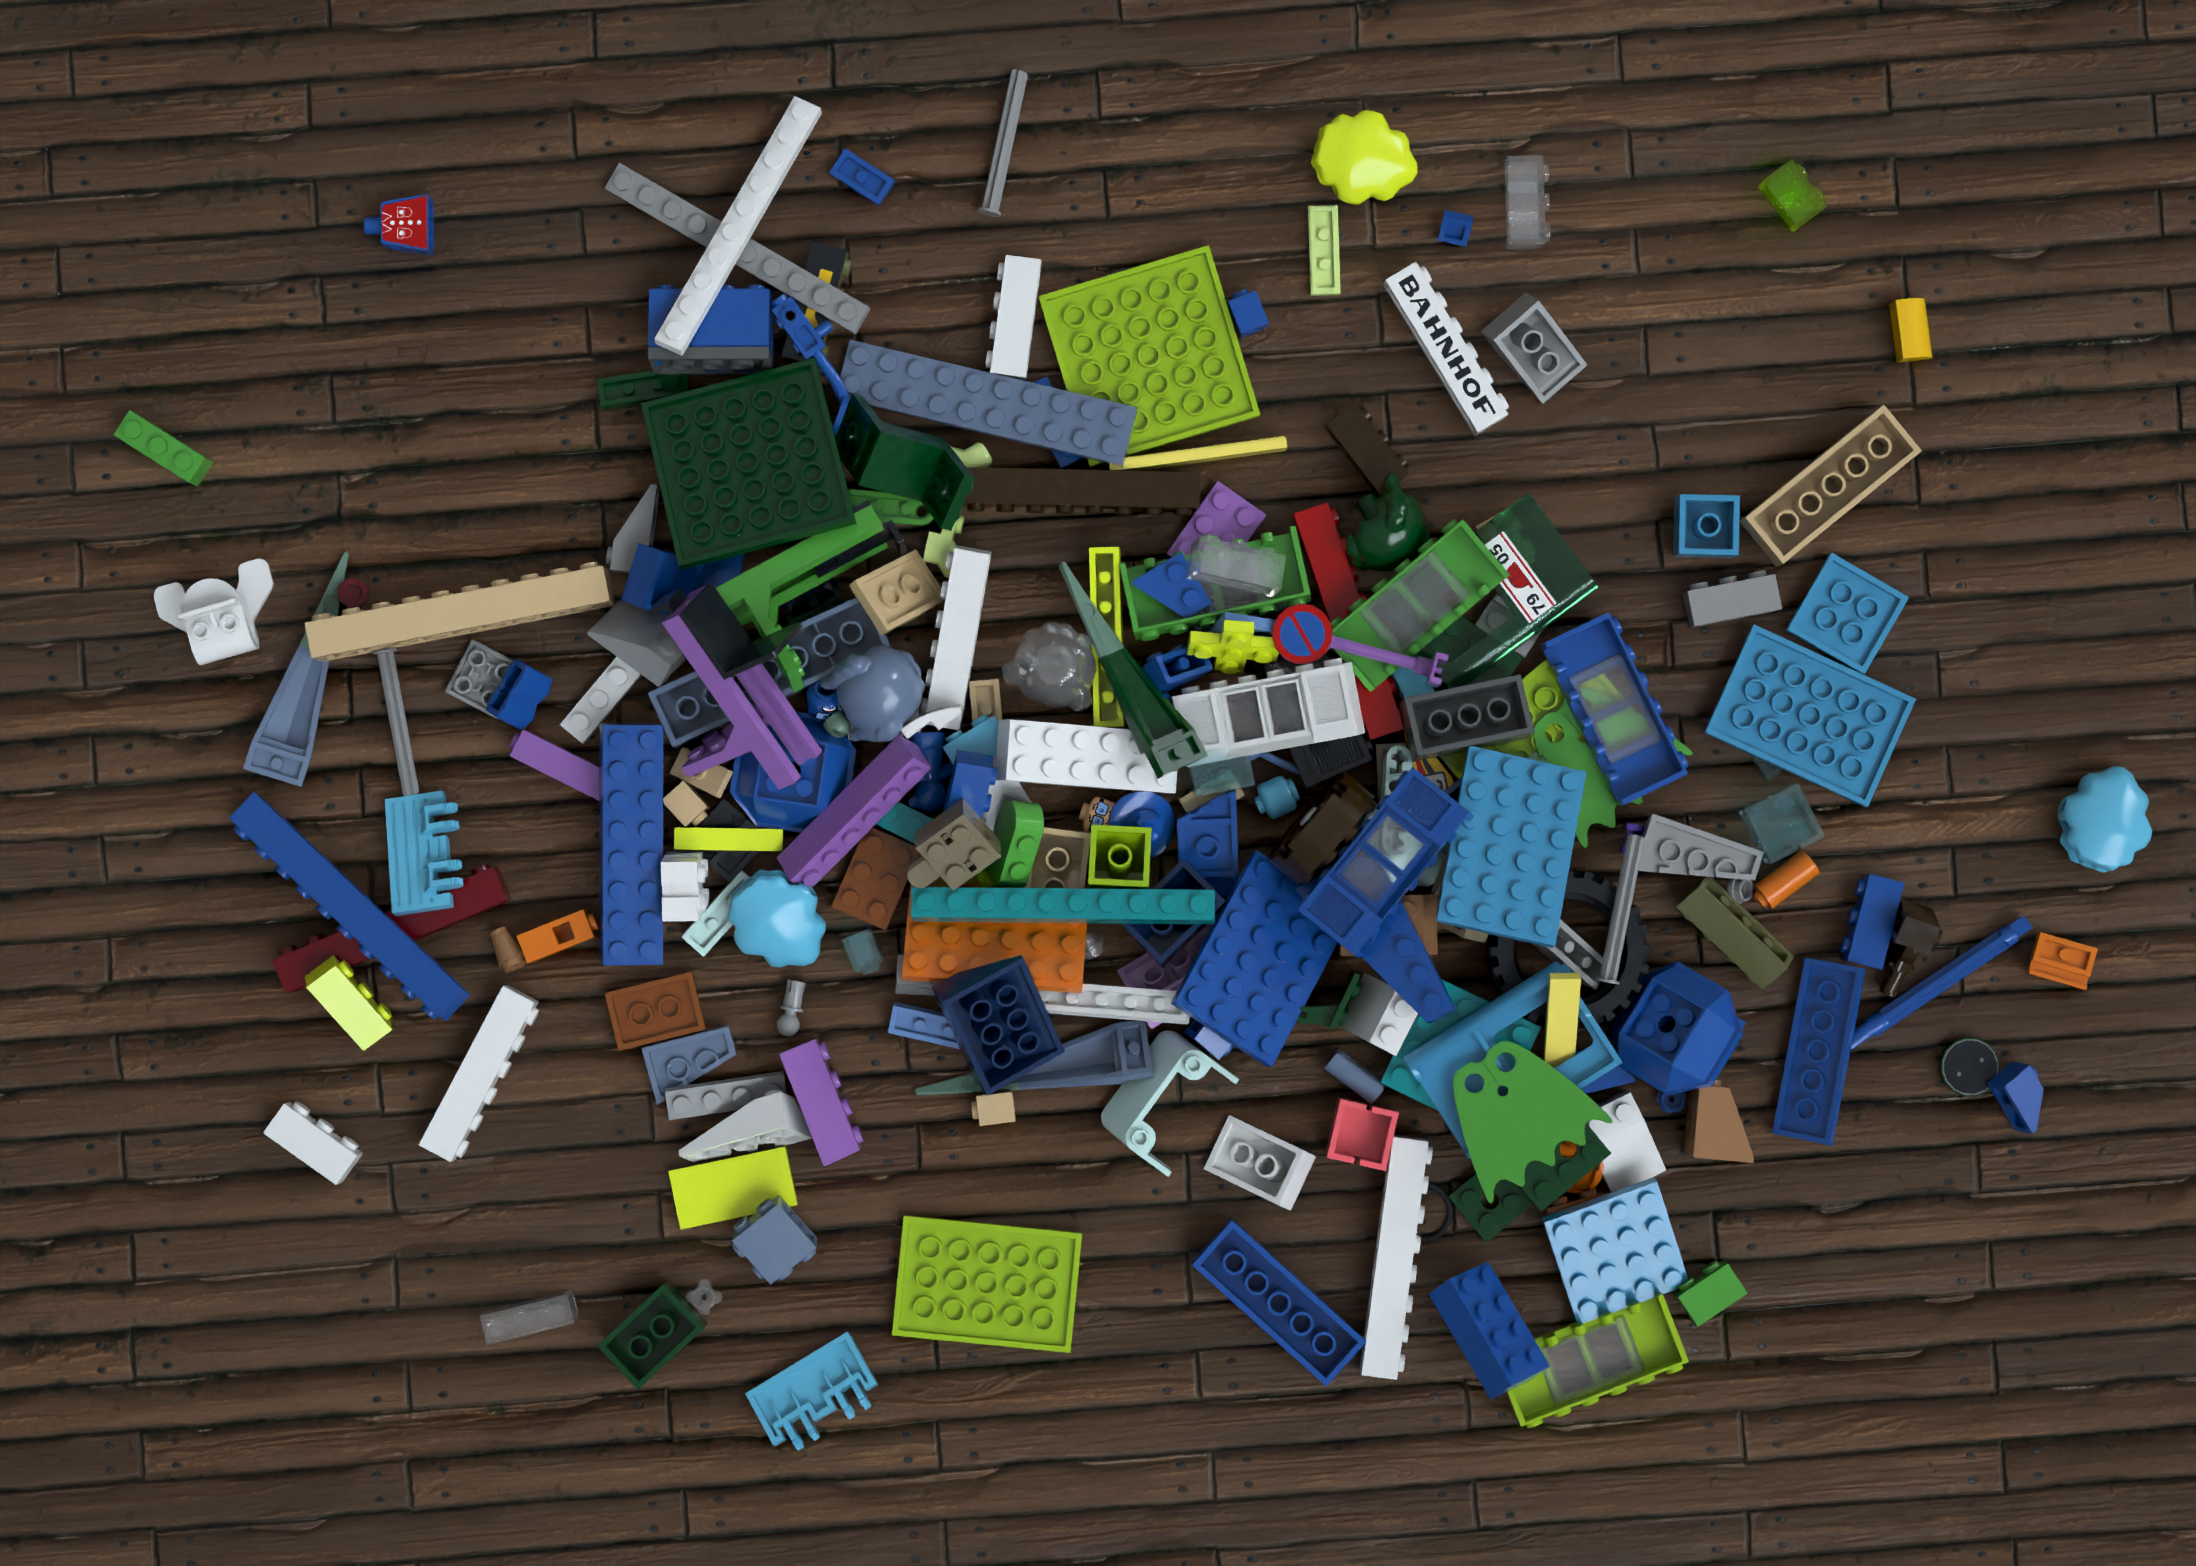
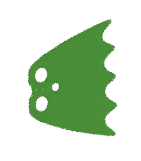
[1534,687,1693,848]
[1453,1041,1613,1203]

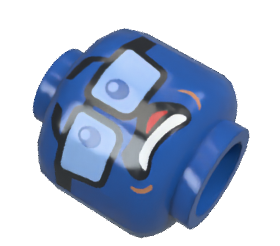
[806,680,844,722]

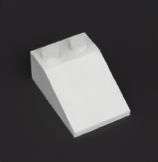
[1587,1090,1666,1193]
[1204,1115,1316,1211]

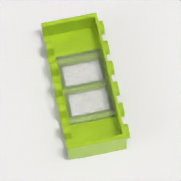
[1506,1292,1689,1428]

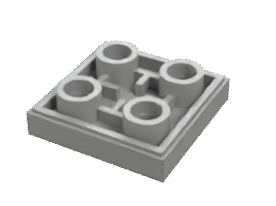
[445,639,513,719]

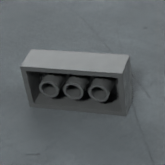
[1399,674,1534,762]

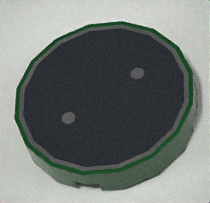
[1939,1037,2000,1097]

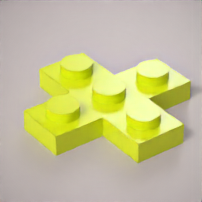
[1187,620,1279,674]

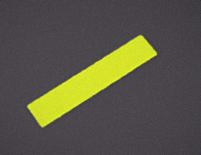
[674,827,783,851]

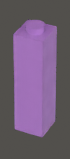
[509,729,599,801]

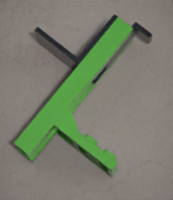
[716,500,907,693]

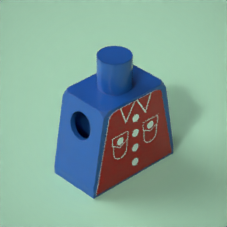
[364,194,434,256]

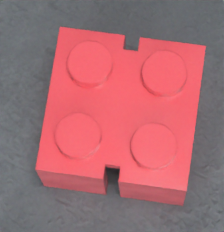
[1325,1097,1399,1171]

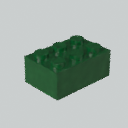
[597,1280,708,1390]

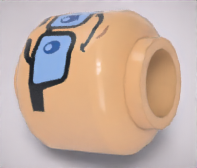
[1079,797,1115,833]

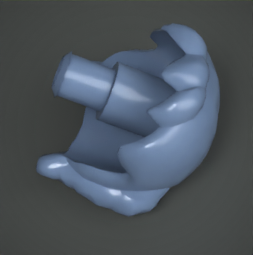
[820,645,925,742]

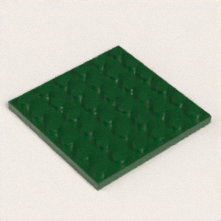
[641,358,857,570]

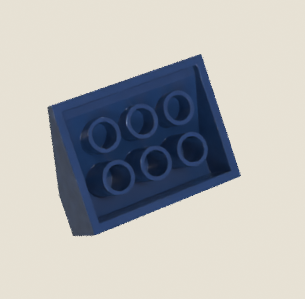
[932,955,1065,1096]

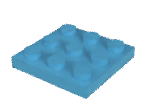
[1785,553,1909,675]

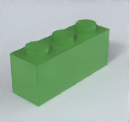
[114,410,214,487]

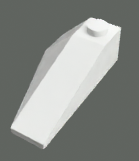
[678,1090,812,1162]

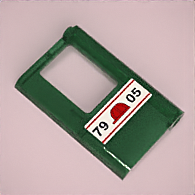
[1382,492,1599,689]

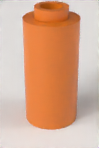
[1752,850,1820,909]

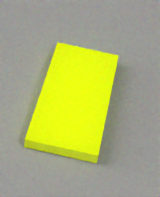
[668,1146,798,1230]

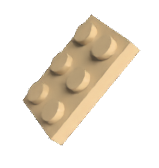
[849,549,945,636]

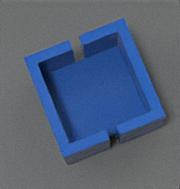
[621,543,705,615]

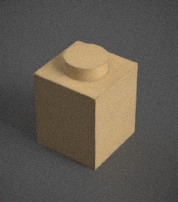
[663,780,710,828]
[971,1090,1016,1126]

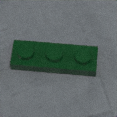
[597,370,689,410]

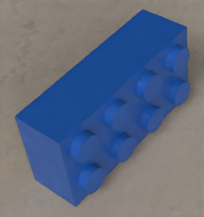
[1429,1262,1550,1400]

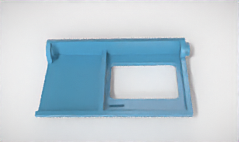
[1403,961,1623,1159]

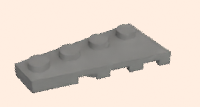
[1638,814,1764,880]

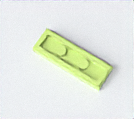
[1308,205,1341,296]

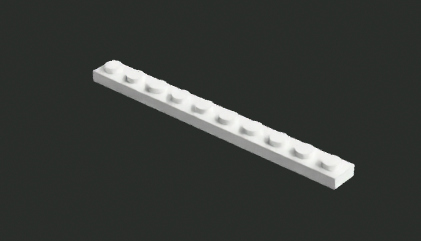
[654,96,822,356]

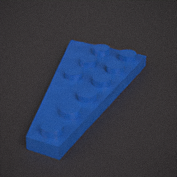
[1295,849,1456,1024]

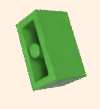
[1673,1260,1748,1327]

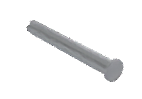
[978,69,1028,217]
[373,648,419,796]
[1595,834,1644,985]

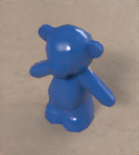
[907,732,953,812]

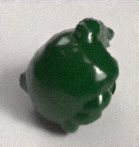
[1345,473,1430,572]

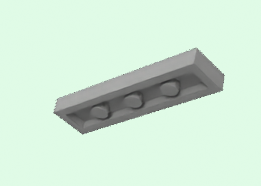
[665,1071,787,1120]

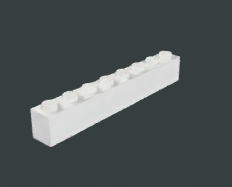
[1359,1135,1433,1380]

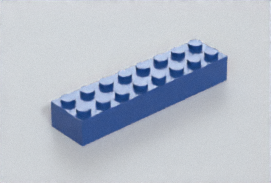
[599,723,663,966]

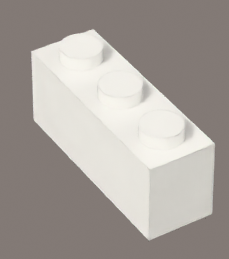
[263,1101,363,1185]

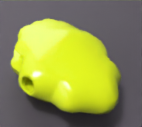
[1311,110,1418,205]

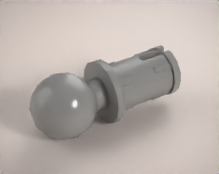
[777,979,806,1037]

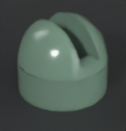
[823,712,850,738]

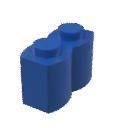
[486,659,552,730]

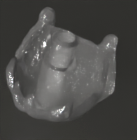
[1002,622,1097,712]

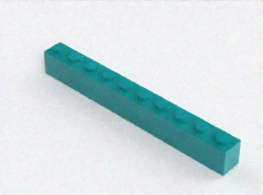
[911,887,1215,925]

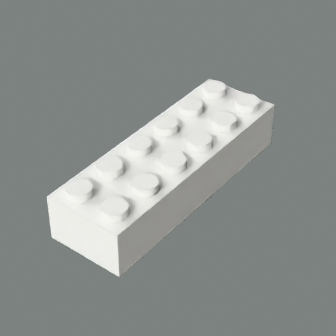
[995,719,1177,793]

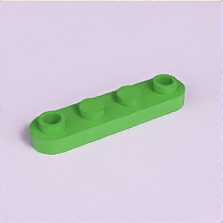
[848,489,934,526]

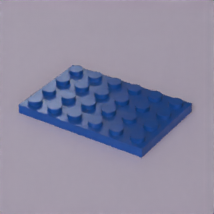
[1170,851,1338,1068]

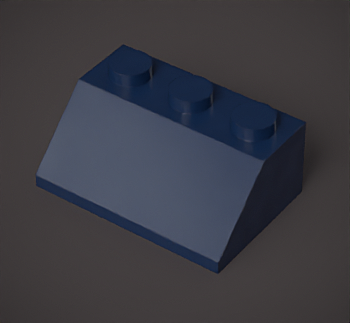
[1121,859,1226,968]

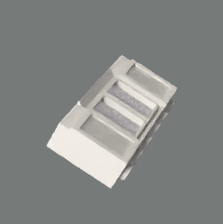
[1172,658,1365,767]

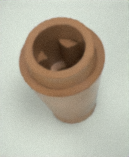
[489,926,527,973]

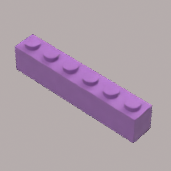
[777,735,931,888]

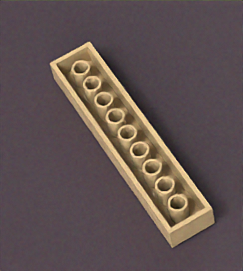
[305,562,615,662]

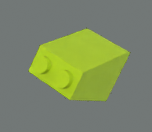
[1088,824,1152,889]

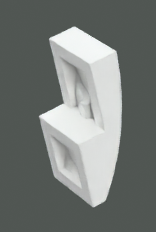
[901,705,964,739]

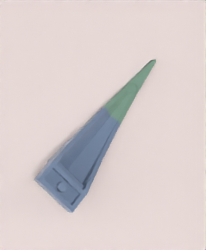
[243,551,349,787]
[915,1020,1153,1095]

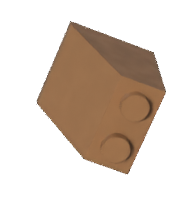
[1683,1080,1754,1163]

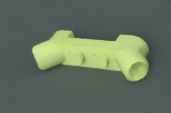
[923,442,992,578]

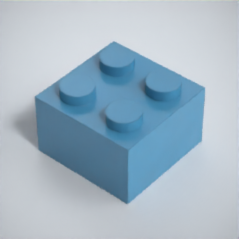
[1673,494,1740,558]

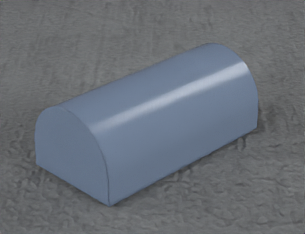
[1323,1049,1384,1104]

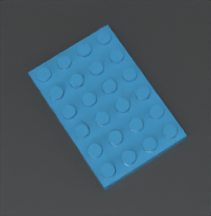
[1703,624,1916,807]
[1435,746,1586,948]

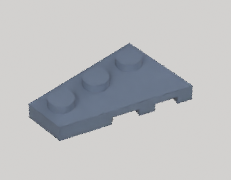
[641,1024,737,1105]

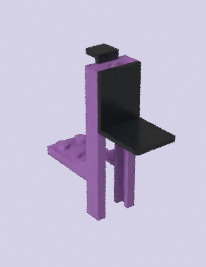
[648,582,822,790]

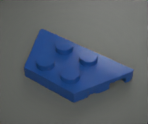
[1177,789,1239,898]

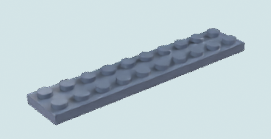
[835,340,1138,467]

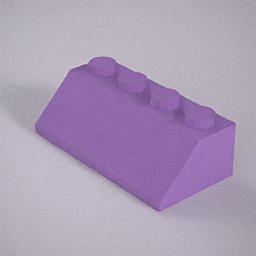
[779,1038,864,1166]

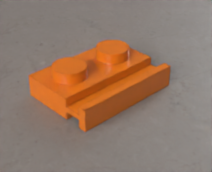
[2026,932,2098,990]

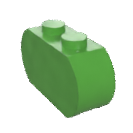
[986,800,1044,888]

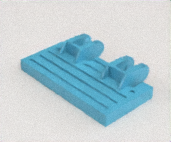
[385,790,463,916]
[745,1332,878,1451]

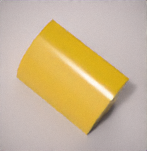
[1889,298,1933,363]

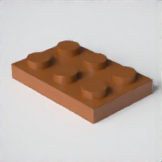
[831,827,920,930]
[605,971,707,1051]

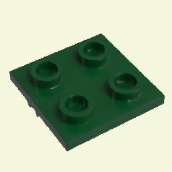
[1297,971,1362,1029]

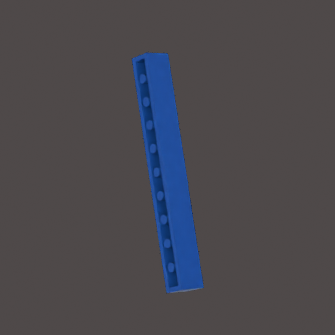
[229,792,471,1021]

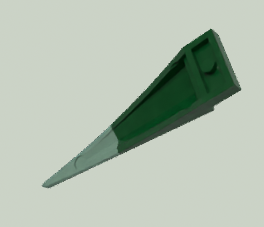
[1059,561,1208,779]

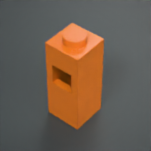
[517,909,599,964]

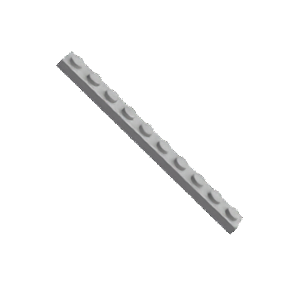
[605,163,871,335]

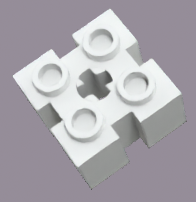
[661,851,709,921]

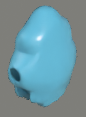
[2058,766,2152,873]
[728,869,826,968]

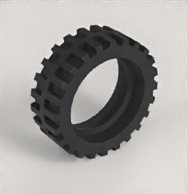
[1484,870,1651,1029]

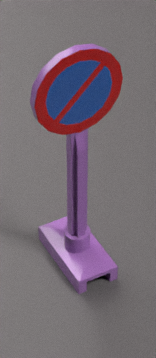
[1272,604,1449,688]

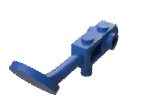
[771,293,850,436]

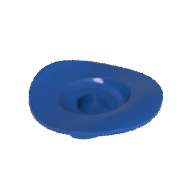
[1108,791,1175,859]

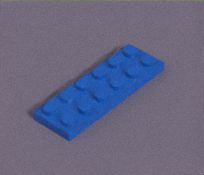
[1772,958,1866,1146]

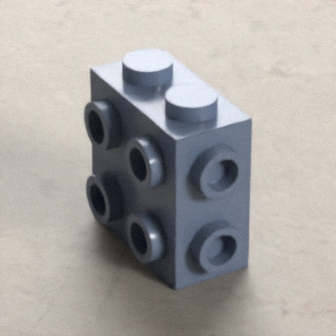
[732,1195,817,1285]

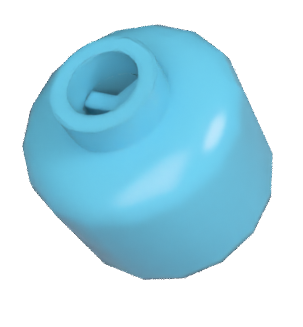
[1254,775,1300,819]

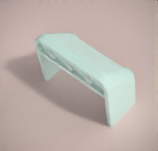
[1101,1030,1239,1177]

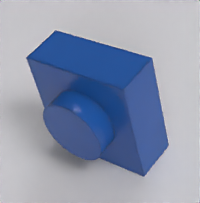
[1437,210,1474,247]

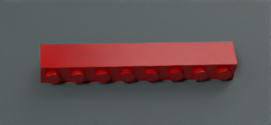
[1292,502,1404,740]

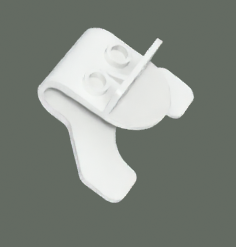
[154,559,274,665]

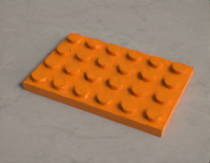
[902,871,1088,993]

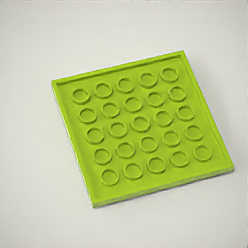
[1038,245,1260,468]

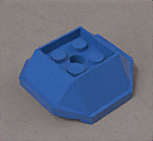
[730,712,857,833]
[1611,961,1743,1095]

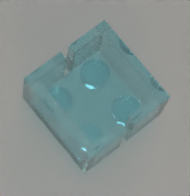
[1738,783,1825,864]

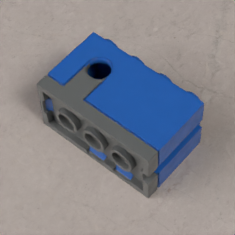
[648,285,775,375]

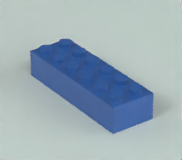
[1191,1217,1366,1387]

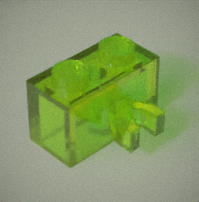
[1758,159,1827,233]

